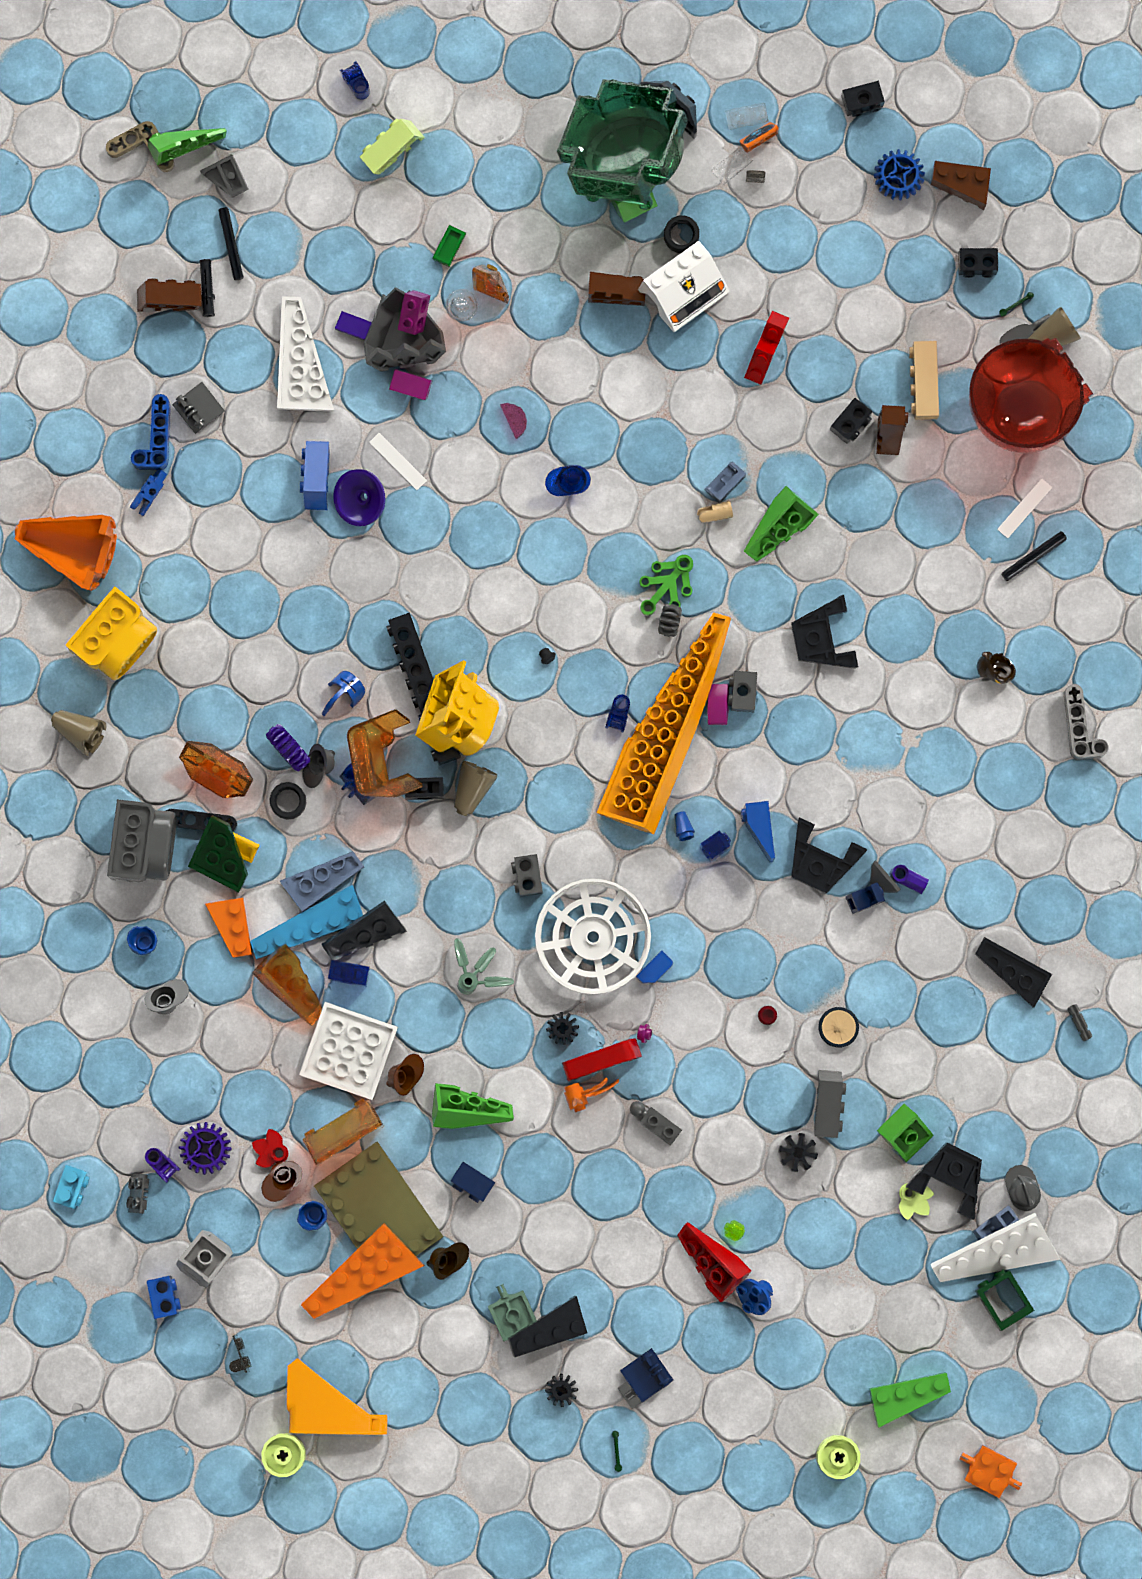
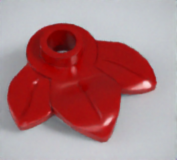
[252,1129,289,1168]

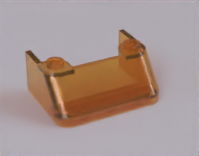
[347,709,423,797]

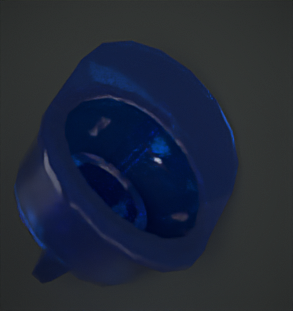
[545,465,591,496]

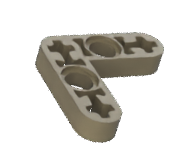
[106,121,174,172]

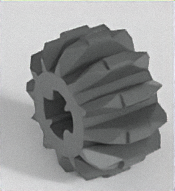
[658,604,682,637]

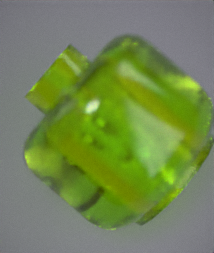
[724,1220,745,1241]

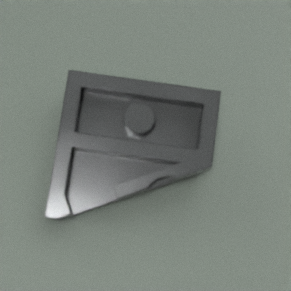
[200,155,249,198]

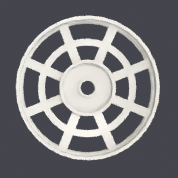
[535,879,651,994]

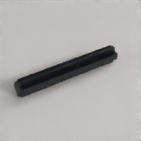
[218,207,244,281]
[1001,531,1067,581]

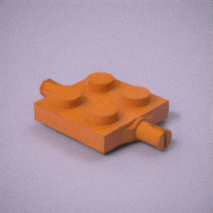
[959,1445,1022,1498]

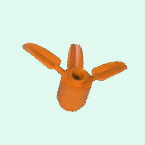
[564,1077,619,1112]

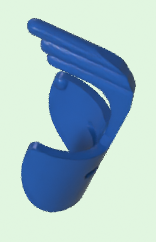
[322,671,365,716]

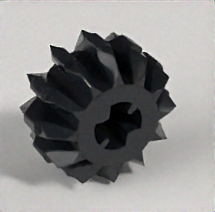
[546,1012,579,1045]
[545,1373,578,1407]

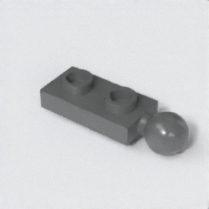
[630,1101,682,1146]

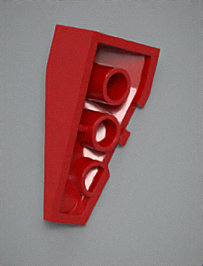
[677,1222,751,1302]

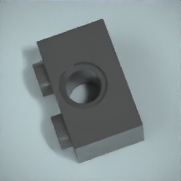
[728,671,757,713]

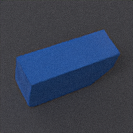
[636,950,673,983]

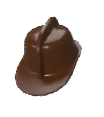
[386,1054,424,1096]
[261,1161,302,1202]

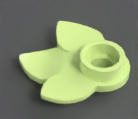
[899,1183,934,1220]

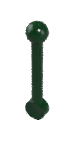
[999,292,1034,317]
[612,1431,622,1472]

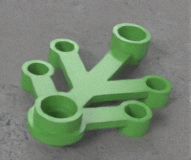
[639,555,693,616]

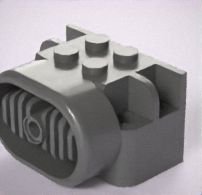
[107,799,176,882]

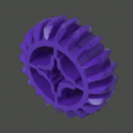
[266,724,310,772]
[179,1122,232,1175]

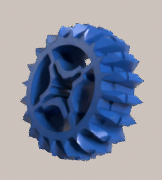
[874,149,925,200]

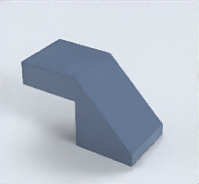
[972,1205,1019,1240]

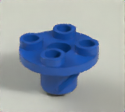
[736,1279,773,1315]

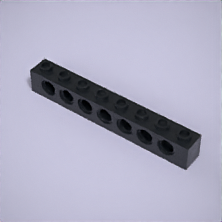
[386,612,461,765]

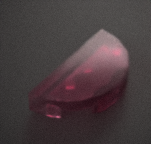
[500,403,527,439]

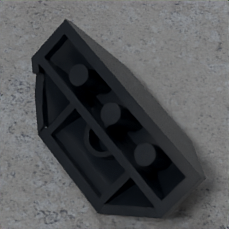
[638,81,697,139]

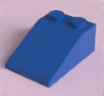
[741,801,775,862]

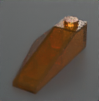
[252,944,323,1026]

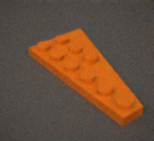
[301,1223,425,1319]

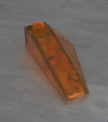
[472,264,509,304]

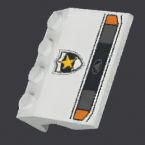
[638,241,730,332]

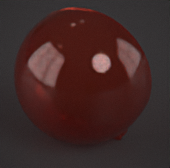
[968,338,1094,453]

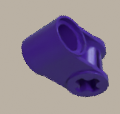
[145,1148,181,1183]

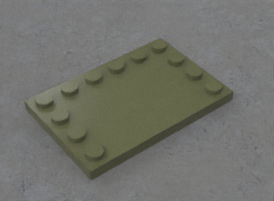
[314,1141,444,1256]

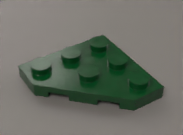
[188,815,248,893]

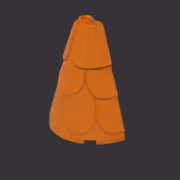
[15,515,117,591]

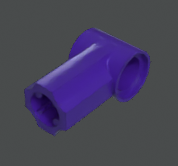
[890,865,929,894]

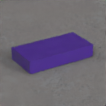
[335,311,372,341]

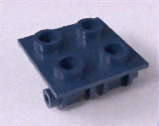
[620,1348,674,1403]

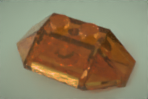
[179,741,253,798]

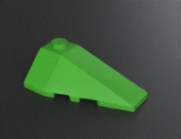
[148,128,227,165]
[744,486,819,562]
[432,1083,514,1129]

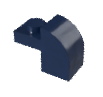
[846,883,885,915]

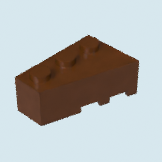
[930,161,991,210]
[137,278,202,312]
[876,405,908,455]

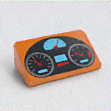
[739,122,779,153]

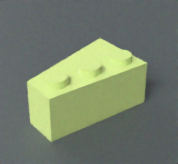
[360,118,425,175]

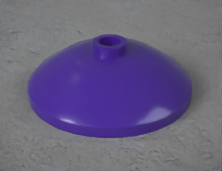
[333,469,386,526]

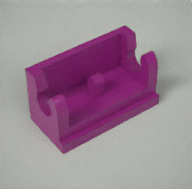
[389,369,433,400]

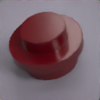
[758,1006,777,1025]

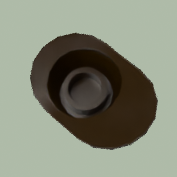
[427,1242,469,1280]

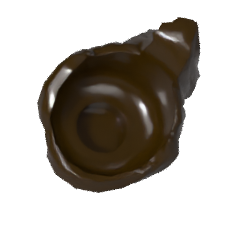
[976,652,1016,684]

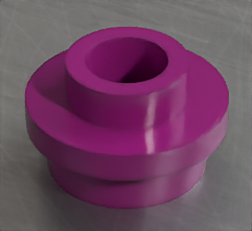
[637,1024,652,1043]

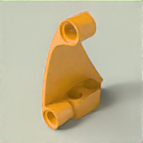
[287,1358,388,1435]

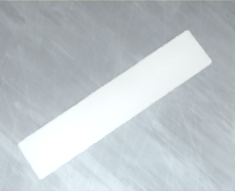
[369,433,427,490]
[998,479,1052,538]

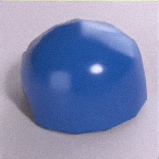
[127,926,158,955]
[297,1201,327,1231]

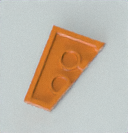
[205,898,252,958]

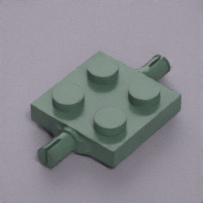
[488,1284,537,1342]

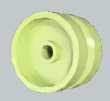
[261,1433,306,1477]
[816,1435,860,1479]

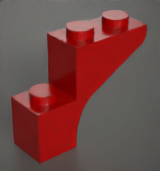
[744,311,789,385]

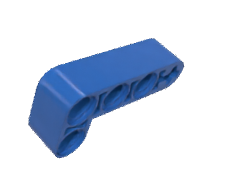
[130,394,171,470]

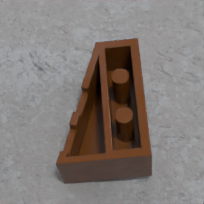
[588,271,646,306]

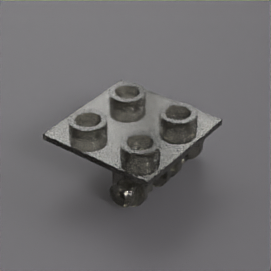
[229,1335,252,1373]

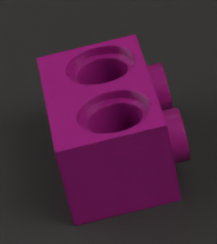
[397,290,431,335]

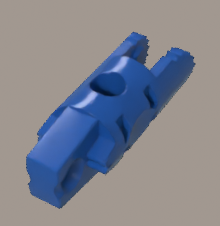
[130,469,167,516]

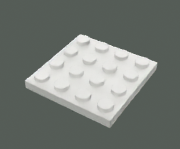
[299,1002,398,1100]

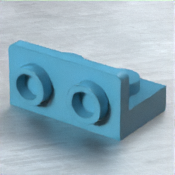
[53,1165,90,1209]

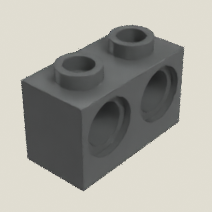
[511,854,543,897]

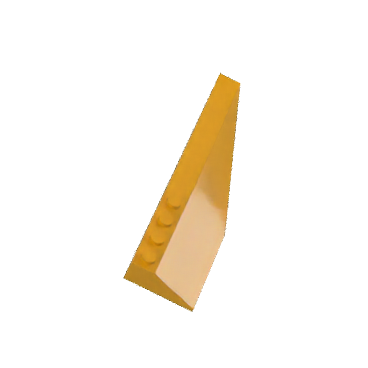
[597,612,731,834]

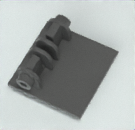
[172,382,225,434]
[126,1174,149,1214]

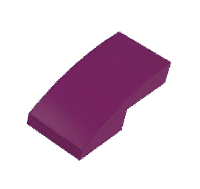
[708,684,729,725]

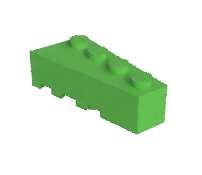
[869,1372,951,1428]

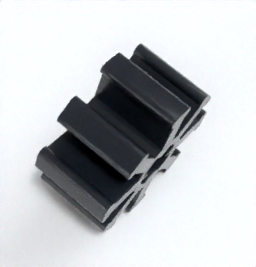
[778,1133,818,1172]

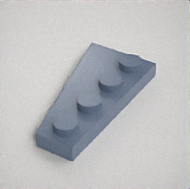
[280,851,364,912]

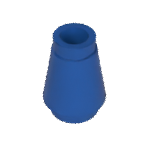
[674,811,695,841]

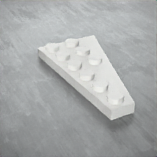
[277,296,334,412]
[931,1213,1061,1282]

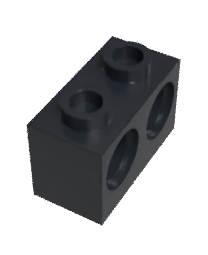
[958,248,998,278]
[830,398,872,444]

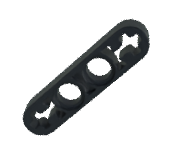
[166,809,238,832]

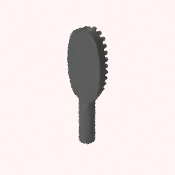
[999,314,1051,350]

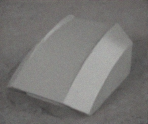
[176,1230,233,1288]

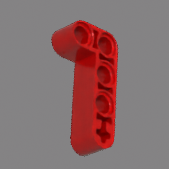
[562,1038,642,1081]

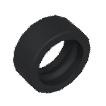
[664,215,700,253]
[269,782,306,820]

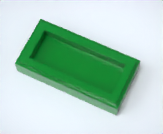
[433,225,466,268]

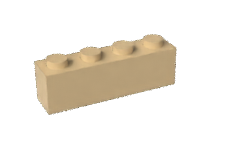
[909,341,939,420]

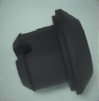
[539,648,556,664]

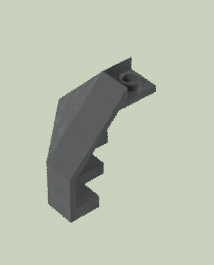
[364,287,446,371]

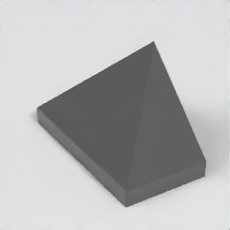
[870,860,901,893]

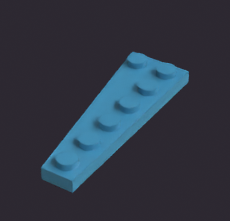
[250,885,363,960]

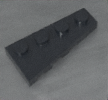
[322,900,407,961]
[975,937,1052,1008]
[508,1296,587,1357]

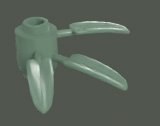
[454,938,514,995]

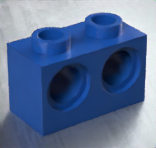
[147,1276,181,1319]

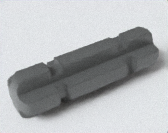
[1067,1004,1092,1041]

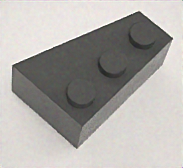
[814,1070,846,1138]

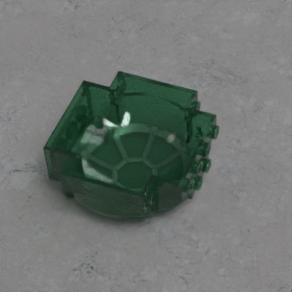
[557,79,688,210]

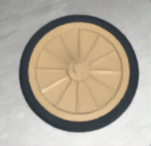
[818,1007,859,1048]

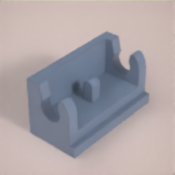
[704,461,746,503]

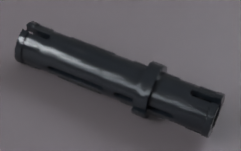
[199,259,215,317]

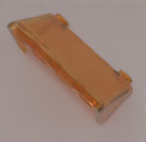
[302,1098,385,1166]

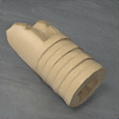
[697,501,733,523]

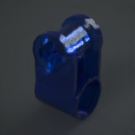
[339,61,370,100]
[605,694,630,733]

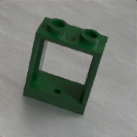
[975,1269,1035,1331]

